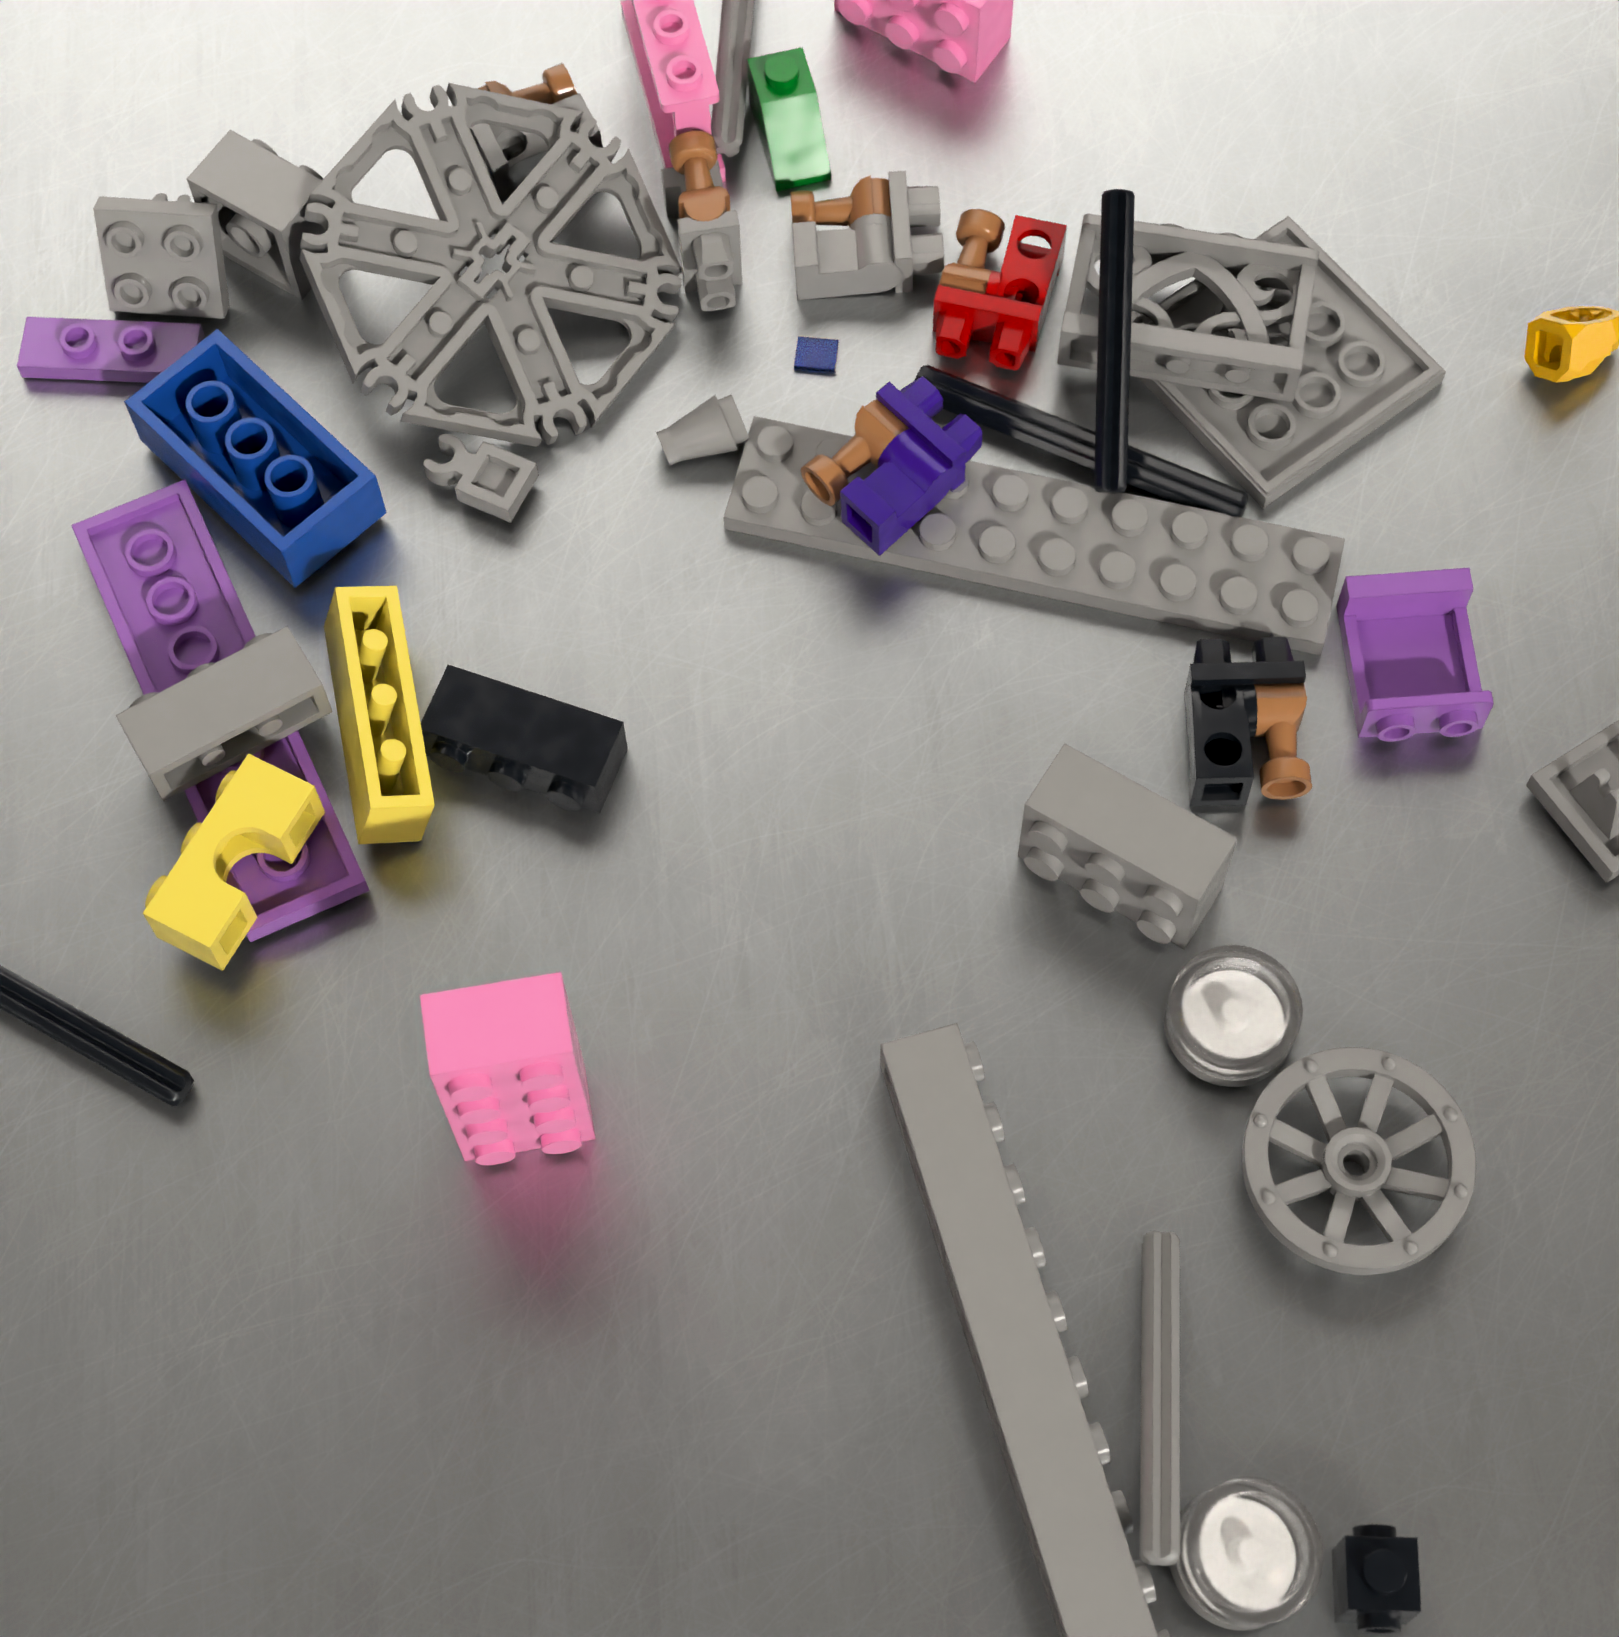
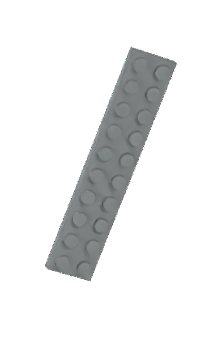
[723,416,1345,656]

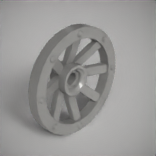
[1241,1047,1476,1275]

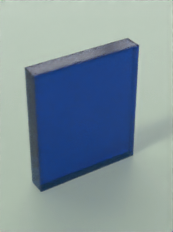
[794,336,839,373]

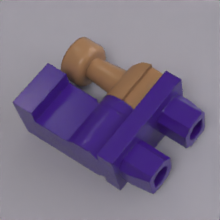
[801,376,982,556]

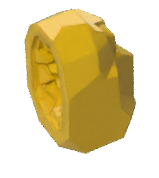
[1524,306,1619,383]

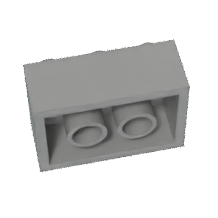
[1018,743,1237,950]

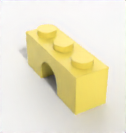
[143,753,325,971]

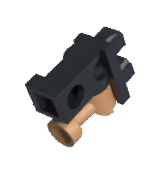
[1184,637,1312,807]

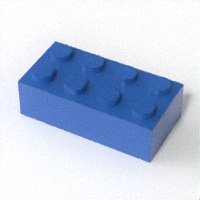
[124,329,387,588]

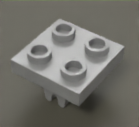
[93,193,230,319]
[1526,720,1619,883]

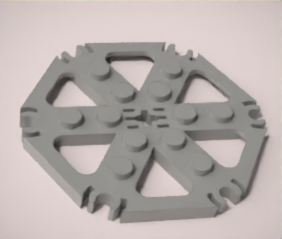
[299,83,682,447]

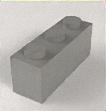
[116,626,333,801]

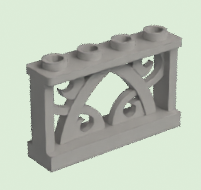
[1057,213,1319,402]

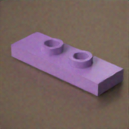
[17,317,205,383]

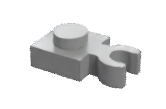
[423,434,539,523]

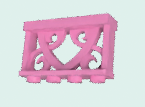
[621,0,726,182]

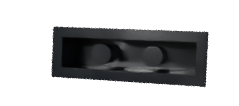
[421,664,628,813]

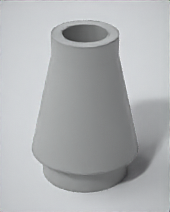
[656,395,749,466]

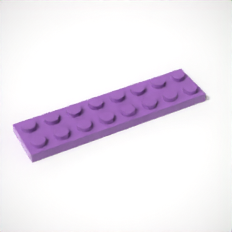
[71,479,370,942]

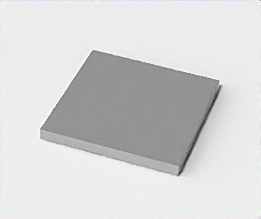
[1138,216,1446,509]

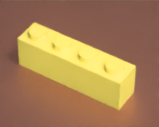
[324,586,435,845]

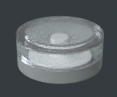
[1164,945,1303,1087]
[1170,1477,1323,1631]

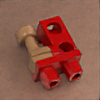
[933,209,1067,371]

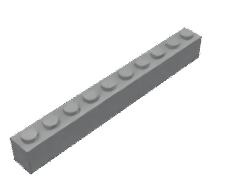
[880,1023,1171,1637]

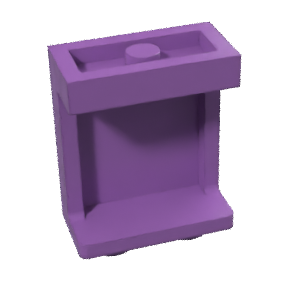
[1336,568,1494,742]

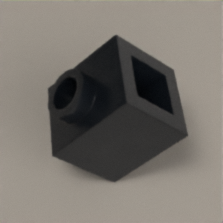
[1332,1524,1421,1634]

